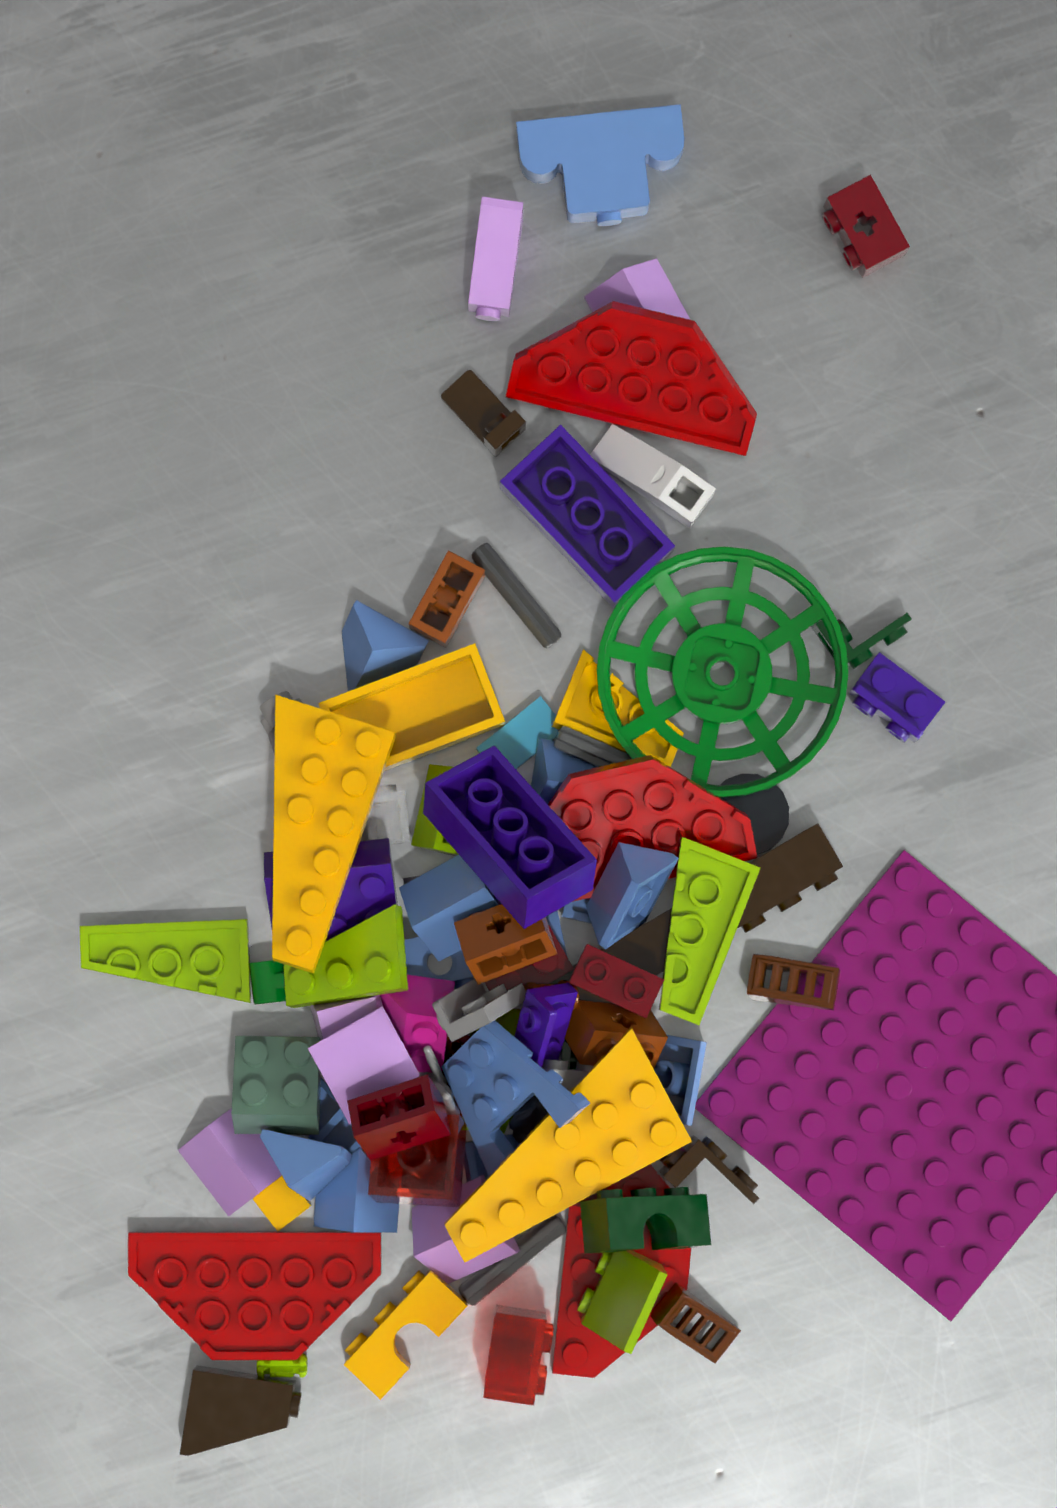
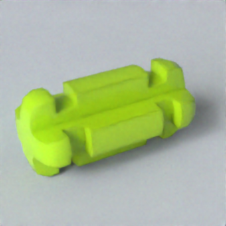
[256,1354,308,1378]

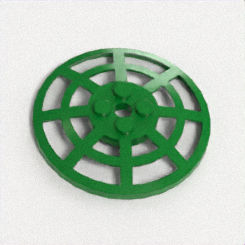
[597,546,849,798]

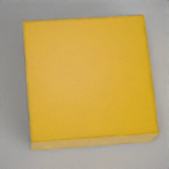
[252,1176,312,1232]

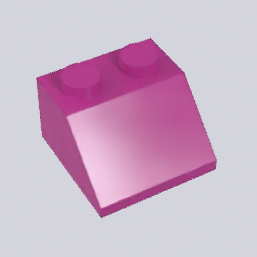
[380,974,455,1073]

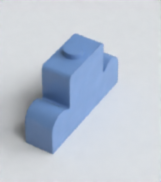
[516,104,685,226]

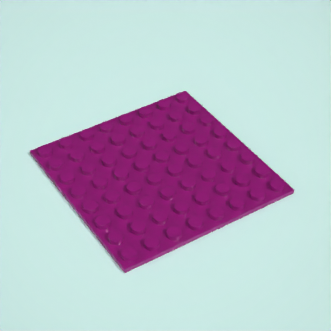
[695,850,1057,1322]

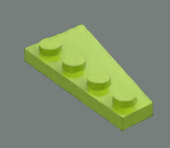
[659,837,760,1025]

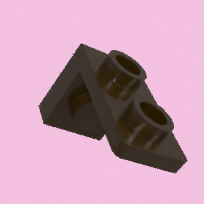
[441,370,526,457]

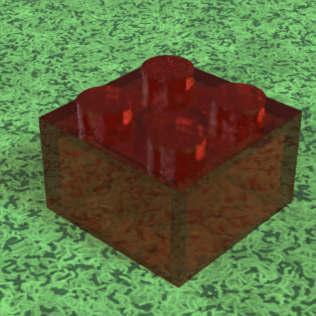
[368,1114,467,1207]
[483,1305,554,1406]

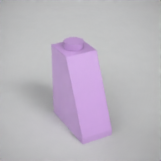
[468,197,523,321]

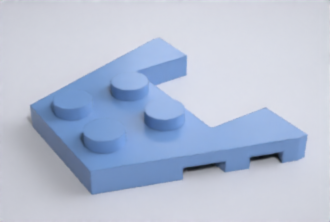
[441,1020,590,1176]

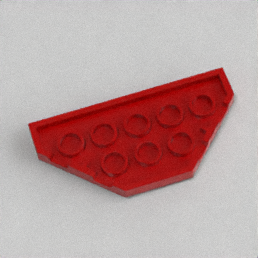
[506,301,757,456]
[548,755,757,902]
[552,1164,692,1378]
[128,1231,382,1360]

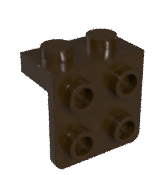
[659,1135,760,1204]

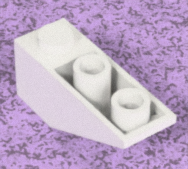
[590,424,716,529]

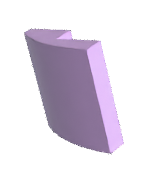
[308,1006,420,1125]

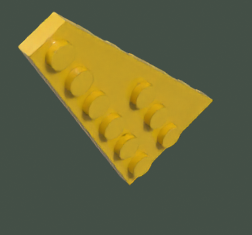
[272,694,396,974]
[444,1027,692,1263]

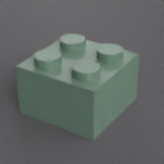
[231,1036,321,1135]

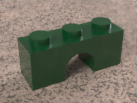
[580,1187,711,1254]

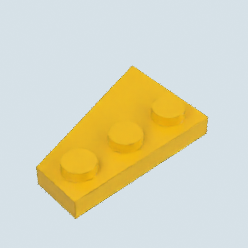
[552,649,684,767]

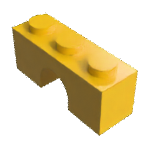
[344,1270,468,1400]

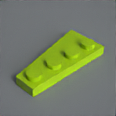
[80,919,251,1003]

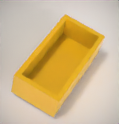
[318,643,505,771]

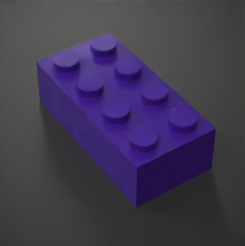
[500,424,675,608]
[423,745,597,929]

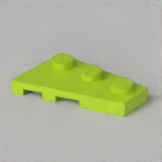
[284,905,408,1008]

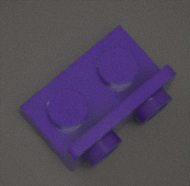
[848,652,945,743]
[514,983,578,1068]

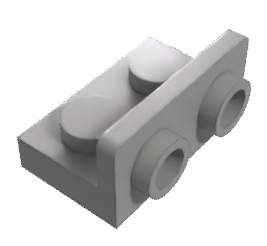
[432,979,526,1042]

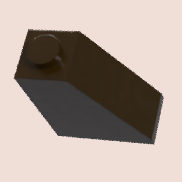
[180,1365,302,1456]

